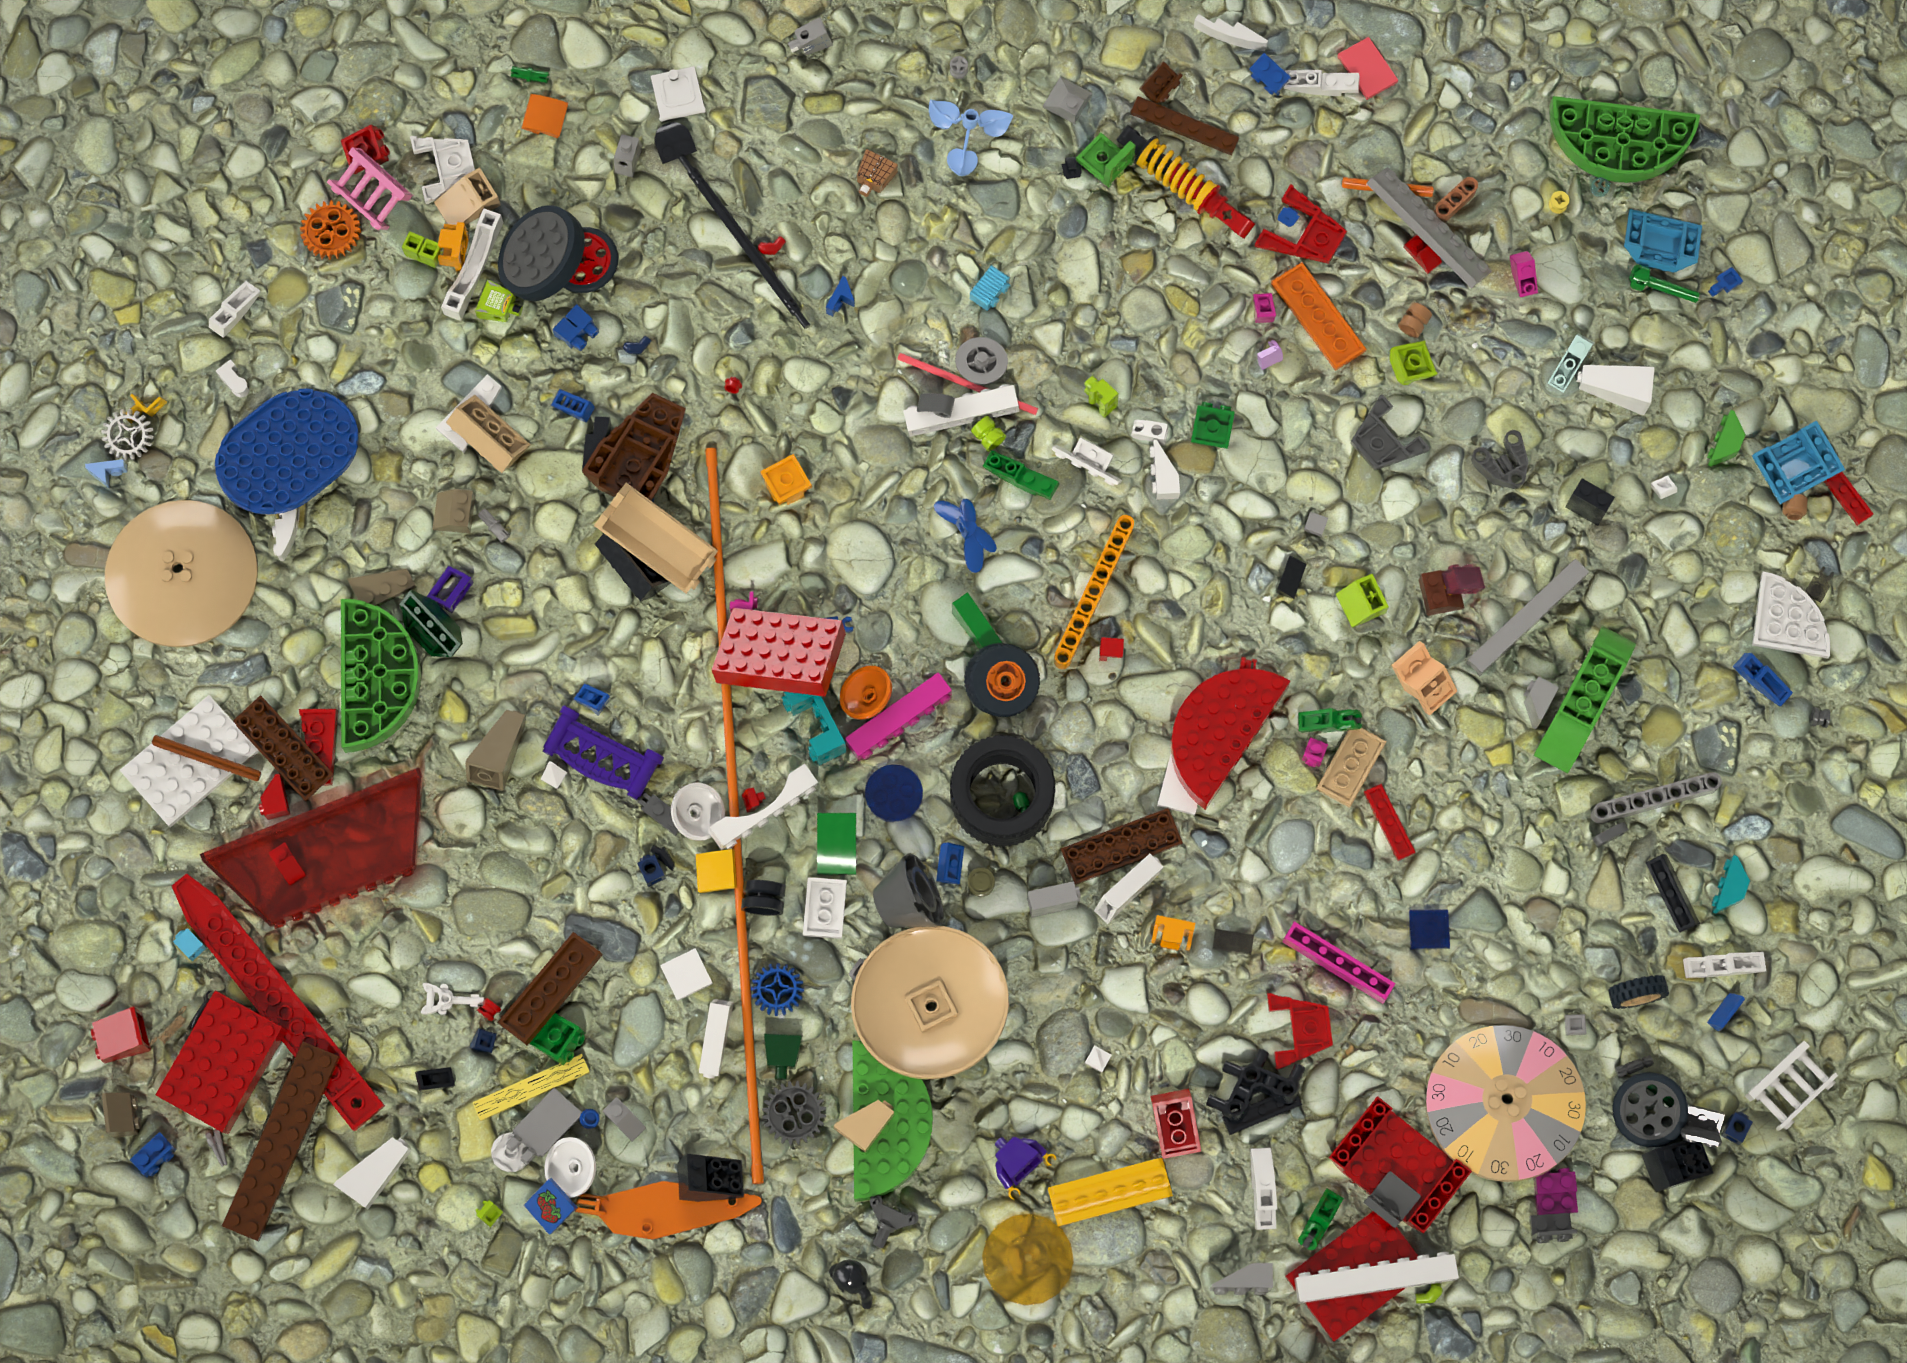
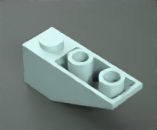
[1548,333,1594,393]

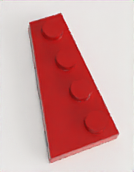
[299,709,338,786]

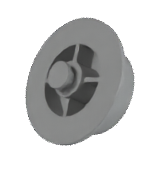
[955,337,1008,385]

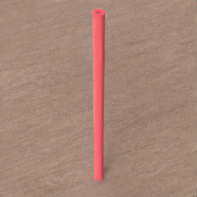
[897,353,1038,415]

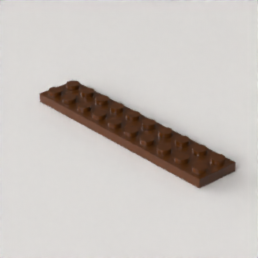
[222,1042,340,1242]

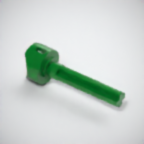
[1629,265,1700,303]

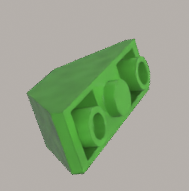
[1707,410,1746,466]

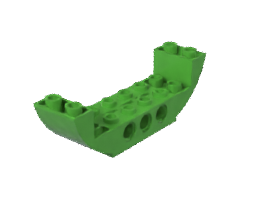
[1533,626,1636,774]

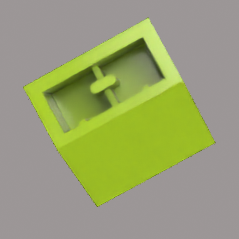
[1336,574,1389,628]

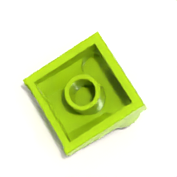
[1389,340,1438,385]

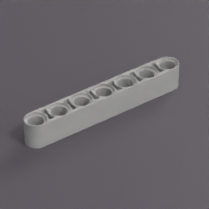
[1591,772,1722,824]

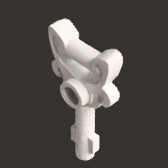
[421,983,484,1015]

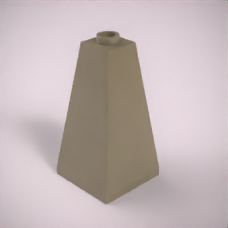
[465,710,525,791]

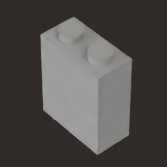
[1027,881,1081,918]

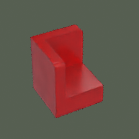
[1099,637,1124,661]

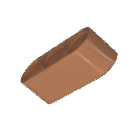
[1434,177,1478,223]

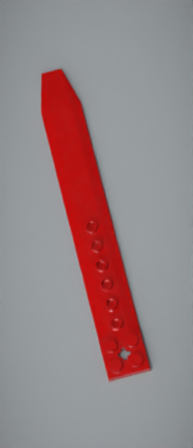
[172,873,385,1131]

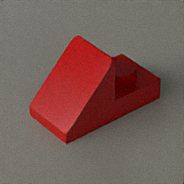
[1403,235,1442,274]
[269,842,306,885]

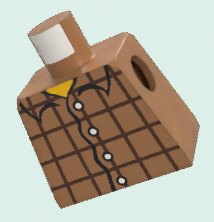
[857,149,898,197]

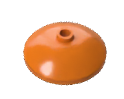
[840,666,892,720]

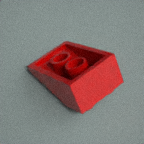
[1150,1089,1202,1159]

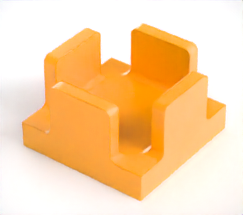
[438,222,469,271]
[760,454,812,505]
[1151,915,1195,951]

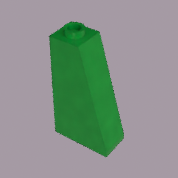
[952,592,1002,649]

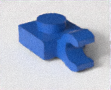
[1708,267,1743,297]

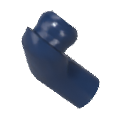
[623,336,652,354]

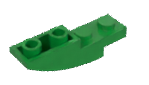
[983,450,1059,500]

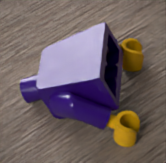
[995,1137,1056,1200]

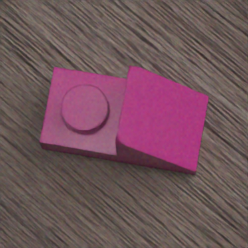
[1253,293,1276,323]

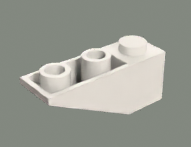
[1150,440,1180,500]

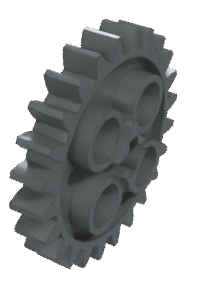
[762,1081,826,1146]

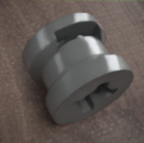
[1810,707,1830,728]

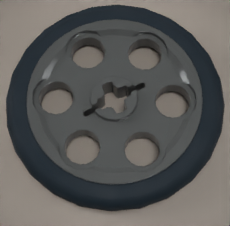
[1612,1072,1689,1148]

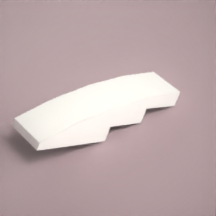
[1194,14,1268,51]
[1683,952,1766,978]

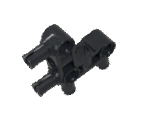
[1206,1049,1305,1123]

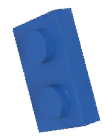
[1249,53,1291,96]

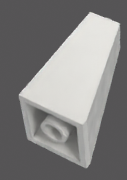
[1576,365,1654,415]

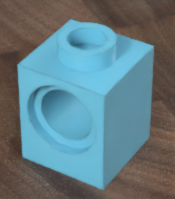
[173,928,207,962]

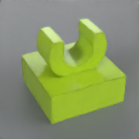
[476,1200,503,1228]

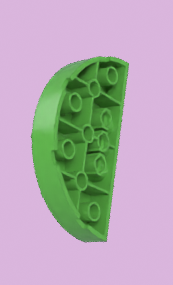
[1549,96,1700,183]
[341,599,421,753]
[852,1040,933,1202]

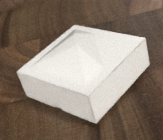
[1651,476,1677,499]
[1085,1045,1111,1073]

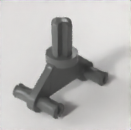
[870,1195,919,1248]

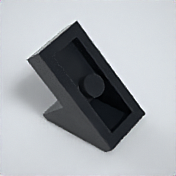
[415,1067,455,1094]

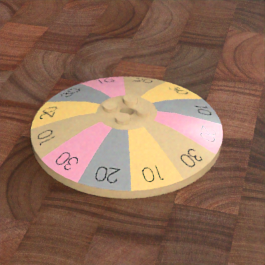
[1426,1025,1586,1182]

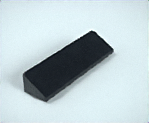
[1646,854,1700,933]

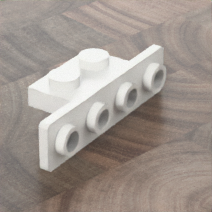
[1052,437,1122,486]

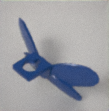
[934,499,997,573]

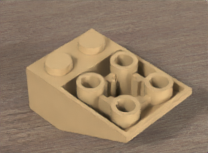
[434,167,501,225]

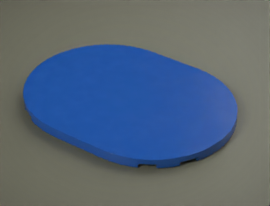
[215,389,359,514]

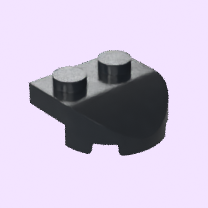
[654,122,697,164]

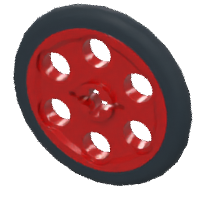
[563,227,619,293]

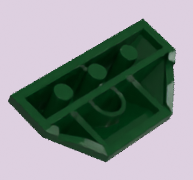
[399,590,463,657]

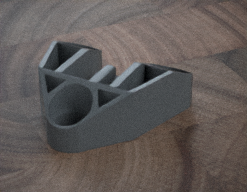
[1471,430,1528,489]

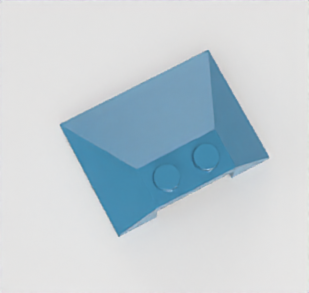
[1624,209,1702,273]
[1751,421,1845,504]

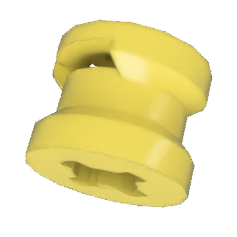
[1549,191,1569,214]

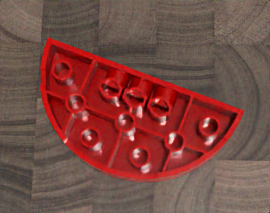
[1170,669,1291,810]

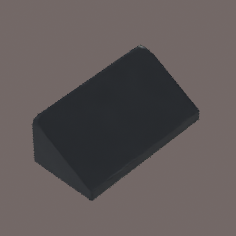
[1276,556,1307,599]

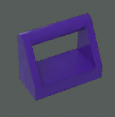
[426,566,473,613]

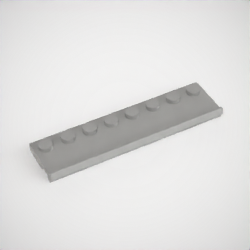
[1367,167,1492,289]

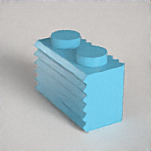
[970,265,1010,311]

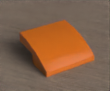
[521,94,568,138]

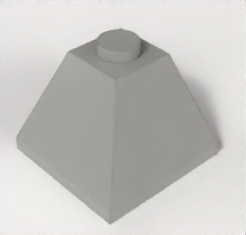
[1043,77,1093,124]

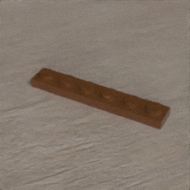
[1130,96,1240,156]

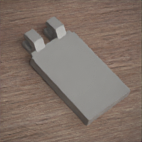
[506,1088,582,1166]

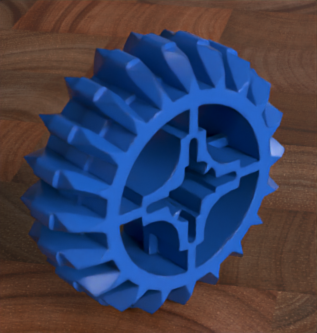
[751,963,804,1016]

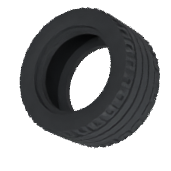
[950,735,1055,847]

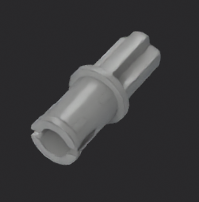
[478,509,510,543]

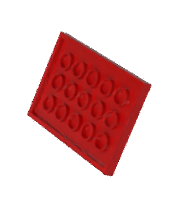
[1285,1211,1418,1342]

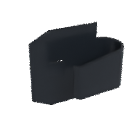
[1062,156,1082,179]

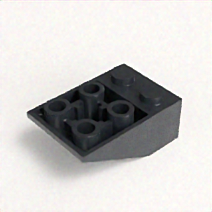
[1642,1140,1714,1193]
[678,1153,744,1202]

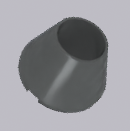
[873,853,944,928]

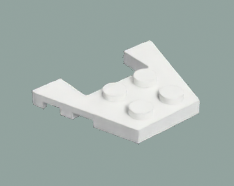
[410,136,475,204]

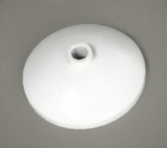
[671,783,725,841]
[545,1137,596,1198]

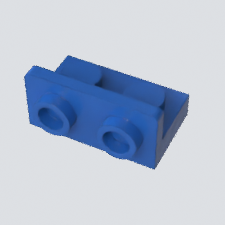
[130,1132,177,1177]

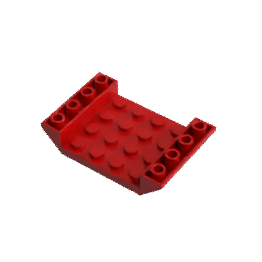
[1329,1096,1472,1234]

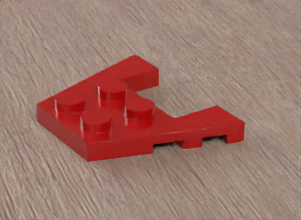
[1267,993,1333,1070]

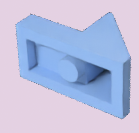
[85,459,128,488]

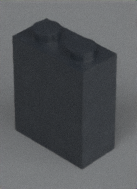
[1566,478,1615,526]

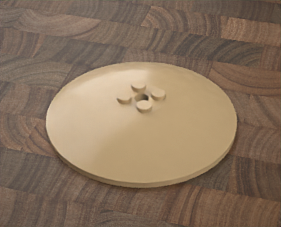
[105,500,258,647]
[851,926,1009,1079]

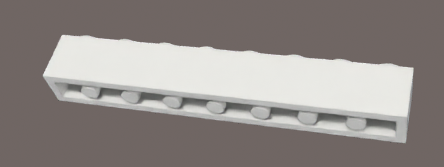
[1294,1252,1459,1304]

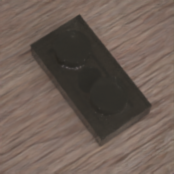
[1212,929,1254,955]

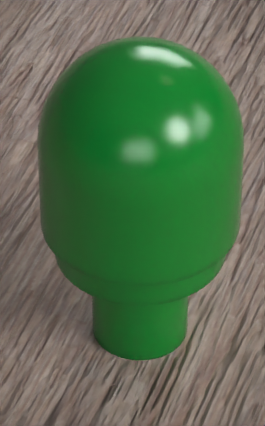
[1012,791,1030,813]

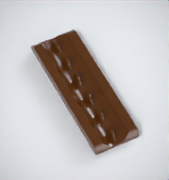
[233,695,334,801]
[1060,808,1183,885]

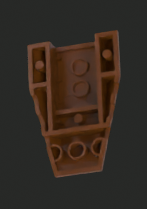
[582,393,686,501]

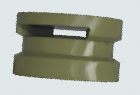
[968,868,995,897]

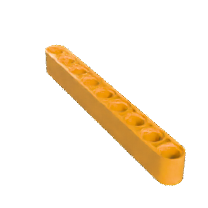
[1054,515,1134,669]

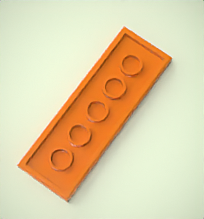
[1271,262,1367,371]

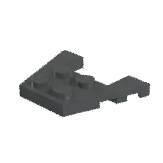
[1350,394,1430,471]

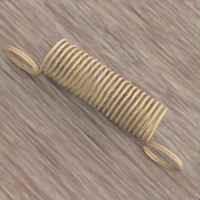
[150,1006,187,1045]

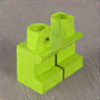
[401,231,443,268]
[1084,375,1118,418]

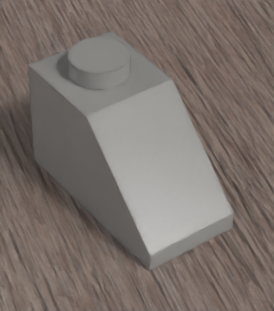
[603,1097,646,1142]

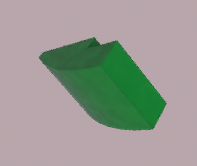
[817,813,856,875]

